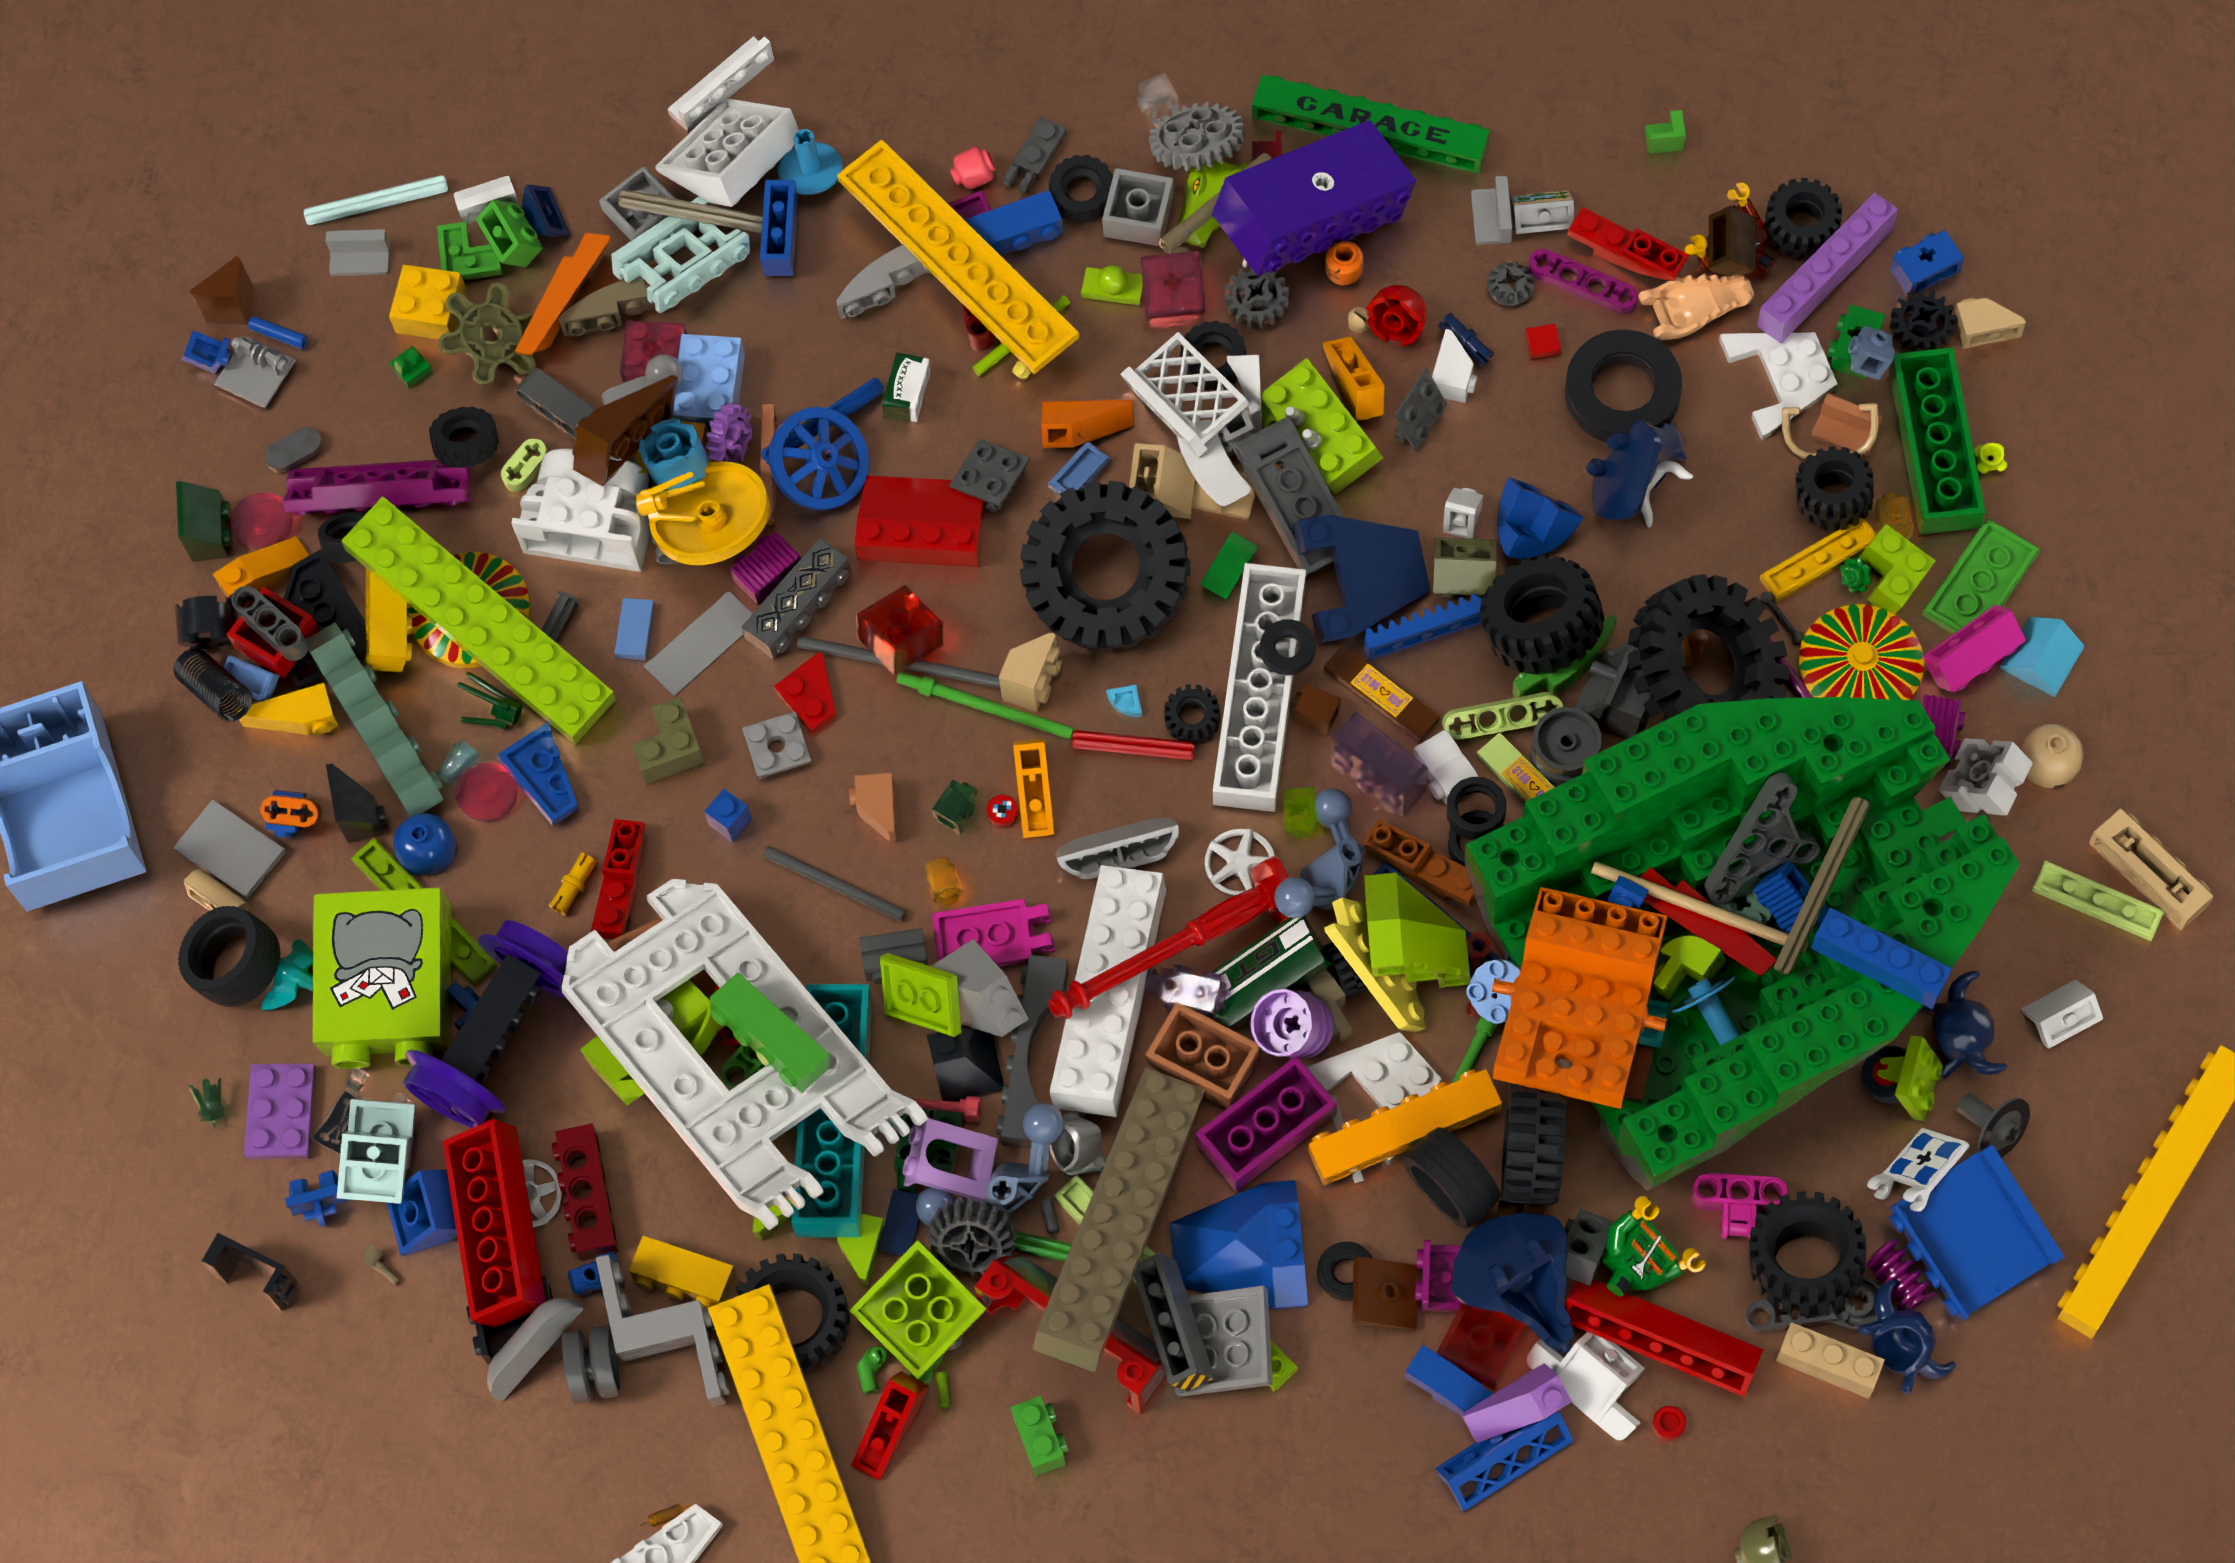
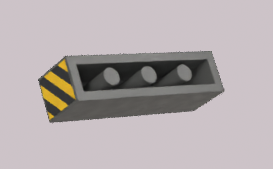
[1134,1253,1215,1392]

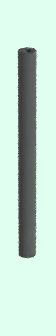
[763,846,907,922]

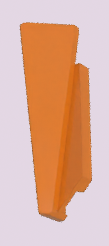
[515,233,611,356]

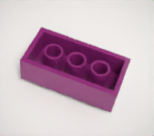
[1195,1056,1337,1193]

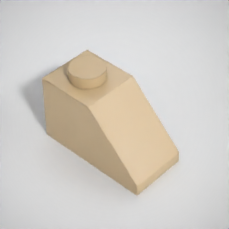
[1954,298,2026,349]

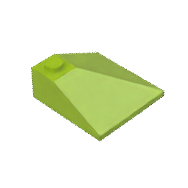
[849,1240,987,1380]

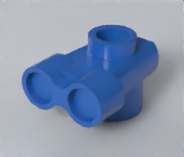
[568,1252,624,1296]

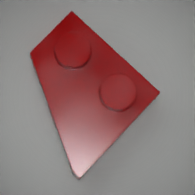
[773,651,836,734]

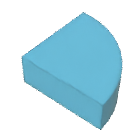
[1106,684,1142,717]

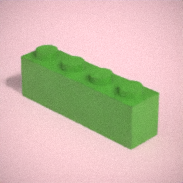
[710,973,830,1093]

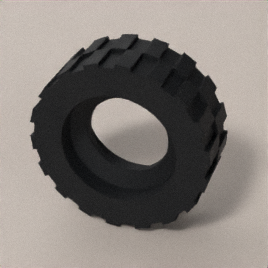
[1049,155,1113,223]
[1180,321,1246,391]
[429,406,499,468]

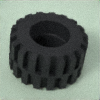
[1764,178,1842,261]
[1796,446,1874,531]

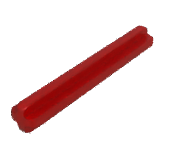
[1072,730,1195,760]

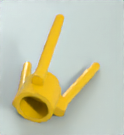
[636,472,705,522]

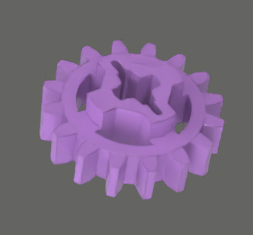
[706,403,753,463]

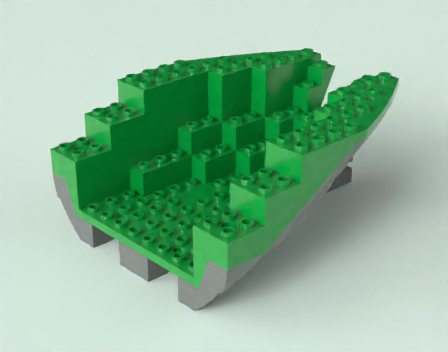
[1465,697,2020,1191]

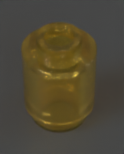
[925,857,963,906]

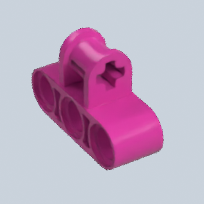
[1691,1173,1788,1240]

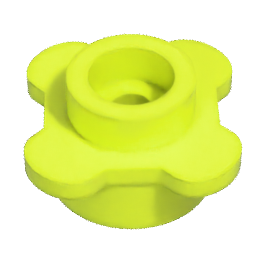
[1974,443,2007,474]

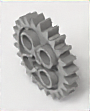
[1149,102,1245,171]

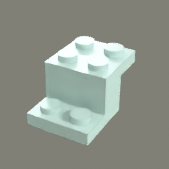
[337,1099,416,1204]

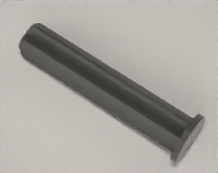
[541,591,580,642]

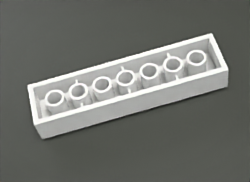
[1213,563,1306,812]
[1050,865,1166,1117]

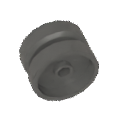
[1531,707,1602,786]
[562,1325,621,1404]

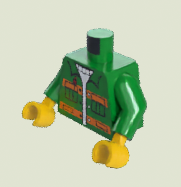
[1602,1196,1706,1296]

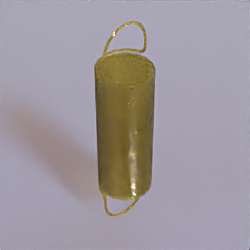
[640,1503,692,1528]

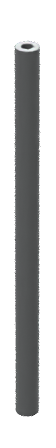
[797,636,1000,688]

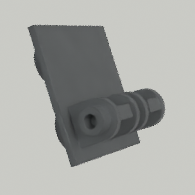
[1394,368,1447,451]
[949,438,1030,512]

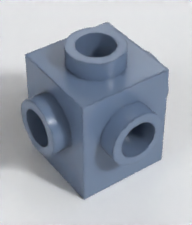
[1848,326,1895,380]

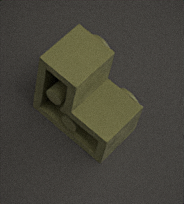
[632,696,705,785]

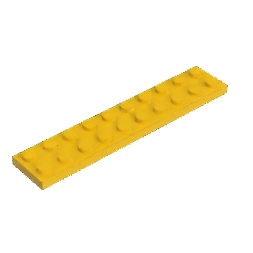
[837,139,1079,375]
[708,1284,872,1563]

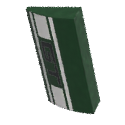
[1199,916,1334,1031]

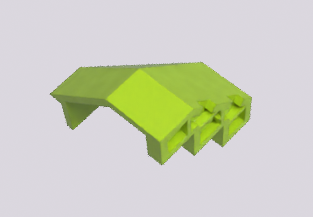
[1364,873,1470,988]

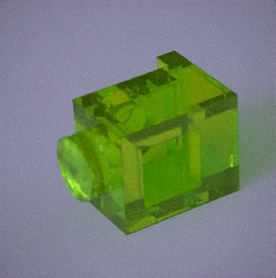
[1283,787,1316,838]

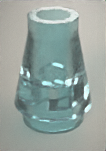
[436,739,480,785]

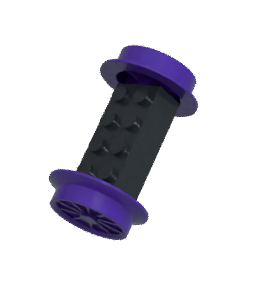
[402,920,568,1128]

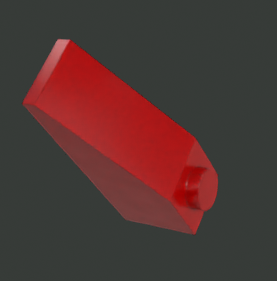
[851,1371,929,1480]

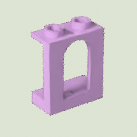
[903,1118,998,1202]

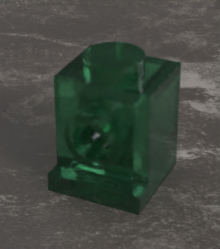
[932,780,978,835]

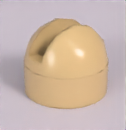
[1348,306,1370,333]

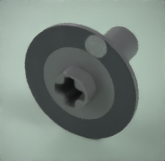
[1957,1093,2030,1158]

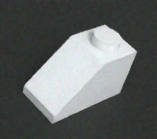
[1432,329,1477,403]
[1443,488,1483,539]

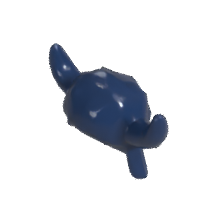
[1921,971,2007,1079]
[1858,1279,1956,1394]

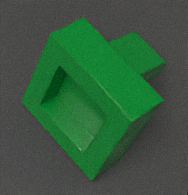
[389,346,432,388]

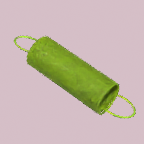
[935,1363,952,1417]

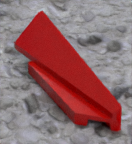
[1639,867,1777,976]

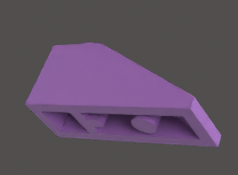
[1461,1363,1572,1443]

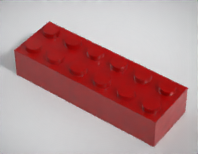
[442,1119,546,1328]

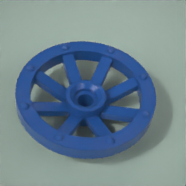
[769,407,869,511]

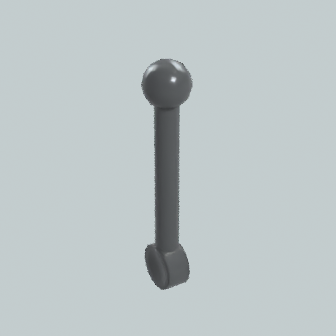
[1760,591,1804,643]

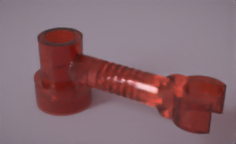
[1465,932,1492,1016]

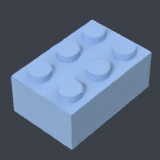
[672,334,745,432]

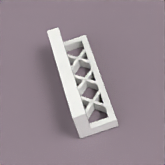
[668,36,774,132]

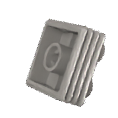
[599,166,676,241]

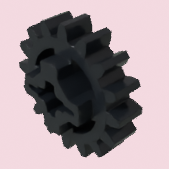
[1889,290,1957,352]

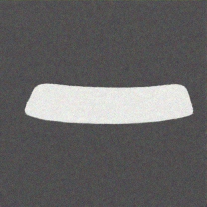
[1177,420,1251,506]

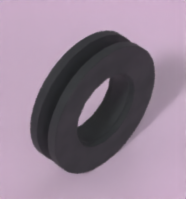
[1565,329,1682,443]

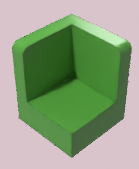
[1645,110,1686,154]

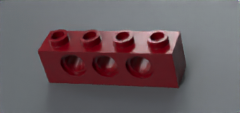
[552,1123,619,1261]

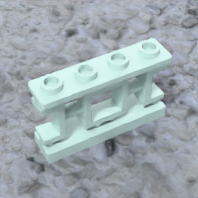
[611,197,750,313]

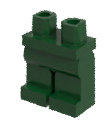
[894,1108,965,1193]

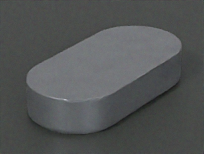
[264,427,323,473]

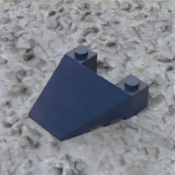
[1293,515,1431,645]

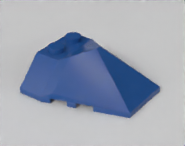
[1170,1180,1308,1310]

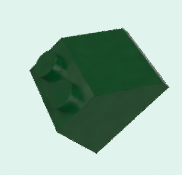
[176,481,233,562]

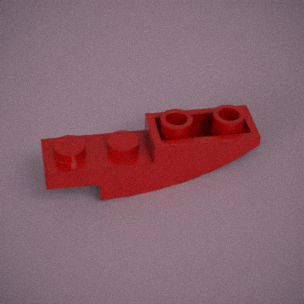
[1567,207,1689,281]
[591,819,646,939]

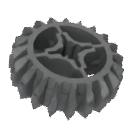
[928,1196,1016,1277]

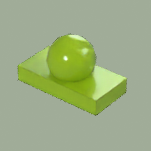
[1081,265,1145,306]

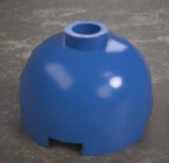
[393,813,456,876]

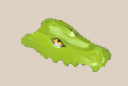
[1177,161,1249,248]

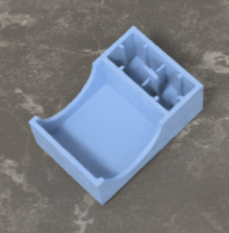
[0,681,147,912]

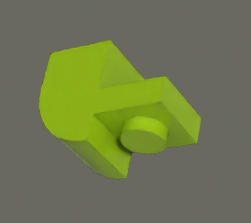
[1653,936,1726,1000]

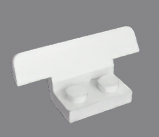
[1527,1332,1645,1440]

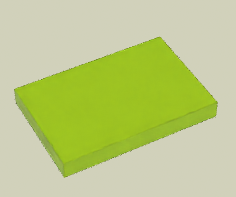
[880,953,962,1037]

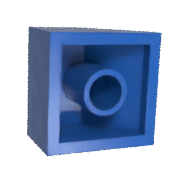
[386,1170,457,1256]

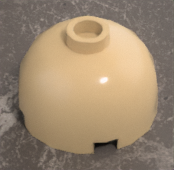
[2020,724,2084,788]

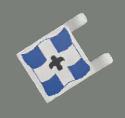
[1867,1128,1970,1212]

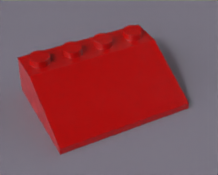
[854,475,985,567]

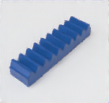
[1364,593,1482,661]

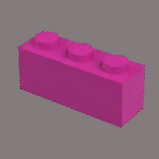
[1922,604,2026,693]

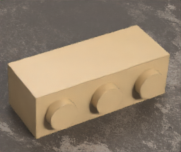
[1776,1322,1885,1399]

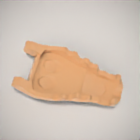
[1638,274,1754,340]

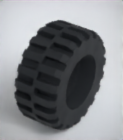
[1480,556,1605,674]
[1501,1083,1567,1206]

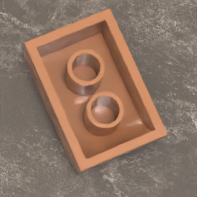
[1145,1001,1261,1109]

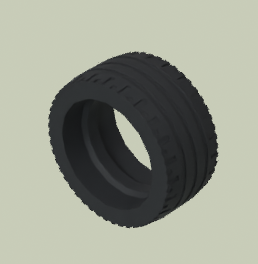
[178,906,281,1007]
[1403,1127,1501,1229]

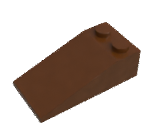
[572,375,678,486]

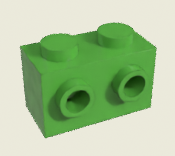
[476,199,543,268]
[1010,1395,1069,1477]

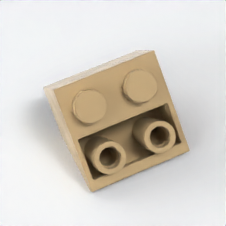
[1129,443,1196,519]
[999,633,1062,712]

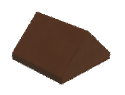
[190,256,254,325]

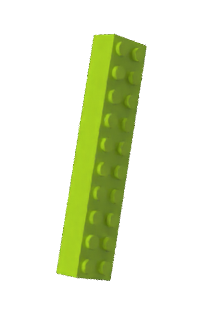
[341,496,616,745]

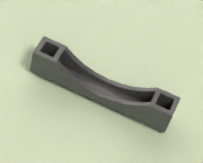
[997,955,1069,1149]

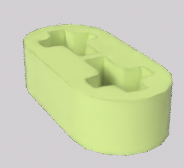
[501,439,547,492]

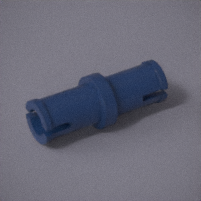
[1438,313,1494,367]

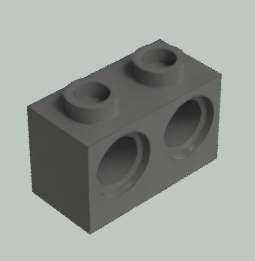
[1565,1208,1614,1286]

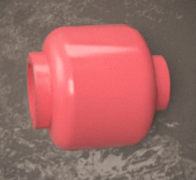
[950,146,996,190]

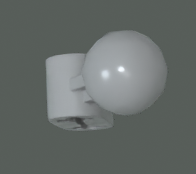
[601,354,683,405]

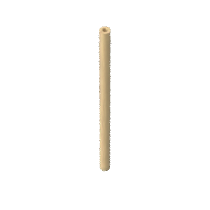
[1591,861,1809,954]

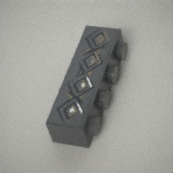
[742,538,851,659]

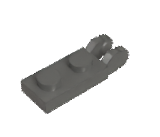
[1003,116,1067,194]

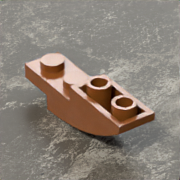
[1362,818,1476,908]

